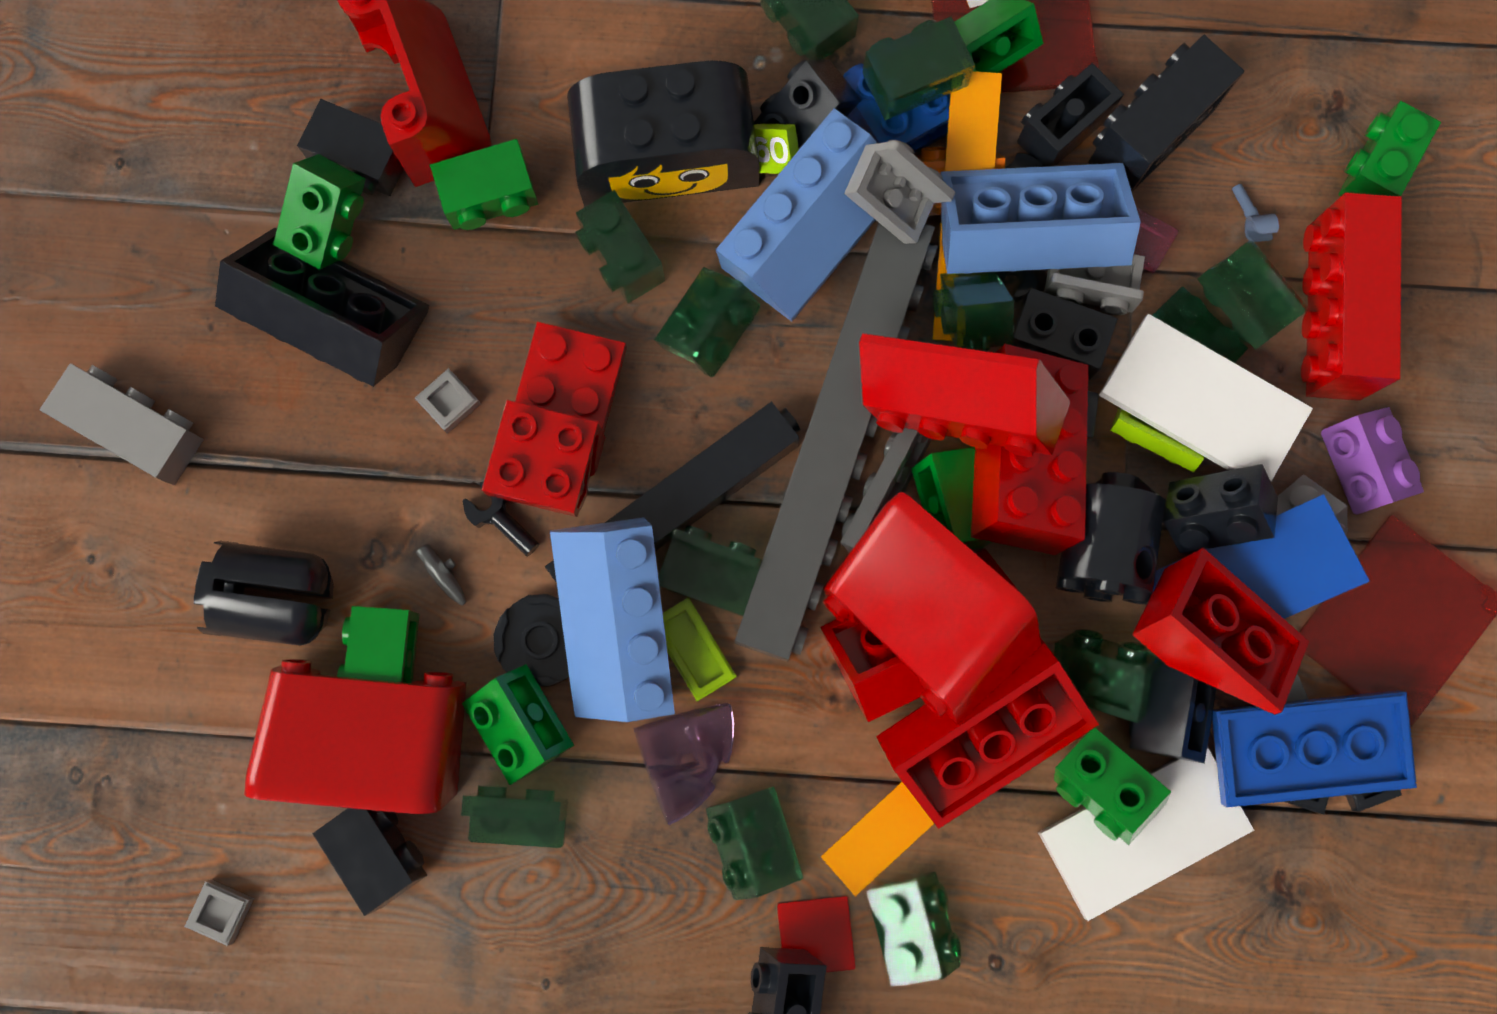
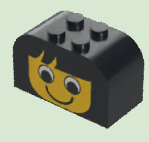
[567,60,759,207]

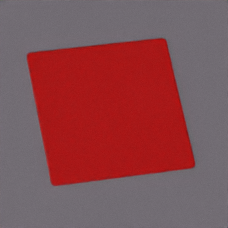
[777,896,856,973]

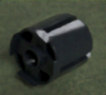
[194,540,334,646]

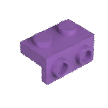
[1321,407,1424,515]

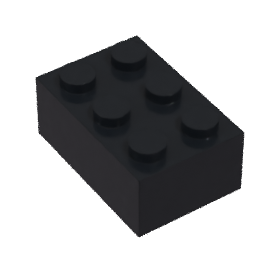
[1088,34,1245,192]

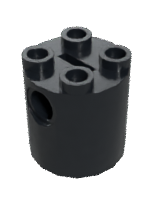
[1056,472,1166,605]

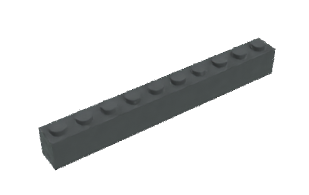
[735,223,938,662]

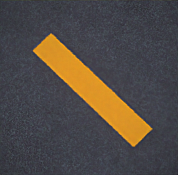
[932,70,1002,343]
[821,782,934,897]

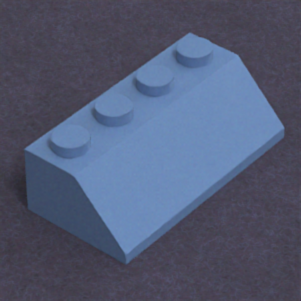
[716,108,877,322]
[941,163,1141,274]
[550,517,675,722]

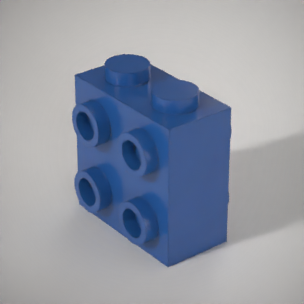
[843,38,951,154]

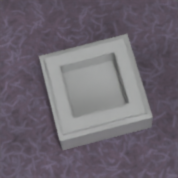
[415,368,481,434]
[184,879,254,946]

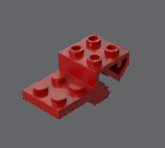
[481,322,627,517]

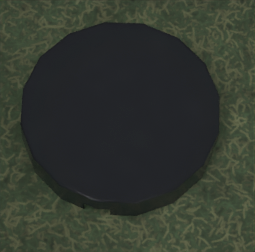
[493,594,569,687]

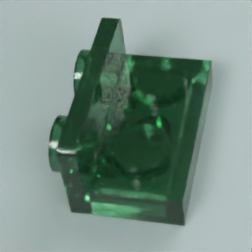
[1054,629,1162,723]

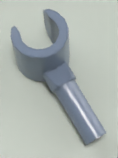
[1232,184,1279,242]

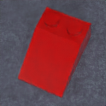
[1132,548,1310,715]

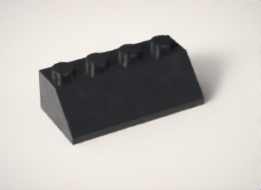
[215,228,429,387]

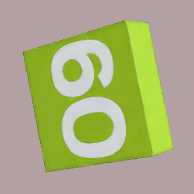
[754,124,799,174]

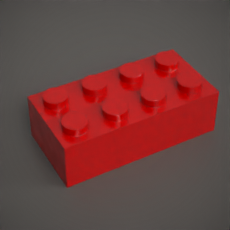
[1301,192,1402,401]
[971,344,1088,555]

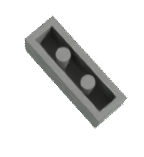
[40,363,204,486]

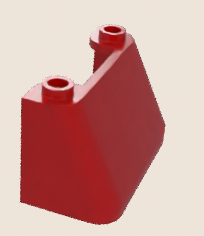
[337,0,492,187]
[823,492,1042,724]
[244,659,467,814]

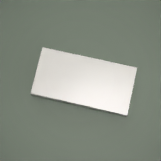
[1099,314,1313,481]
[1038,747,1254,921]

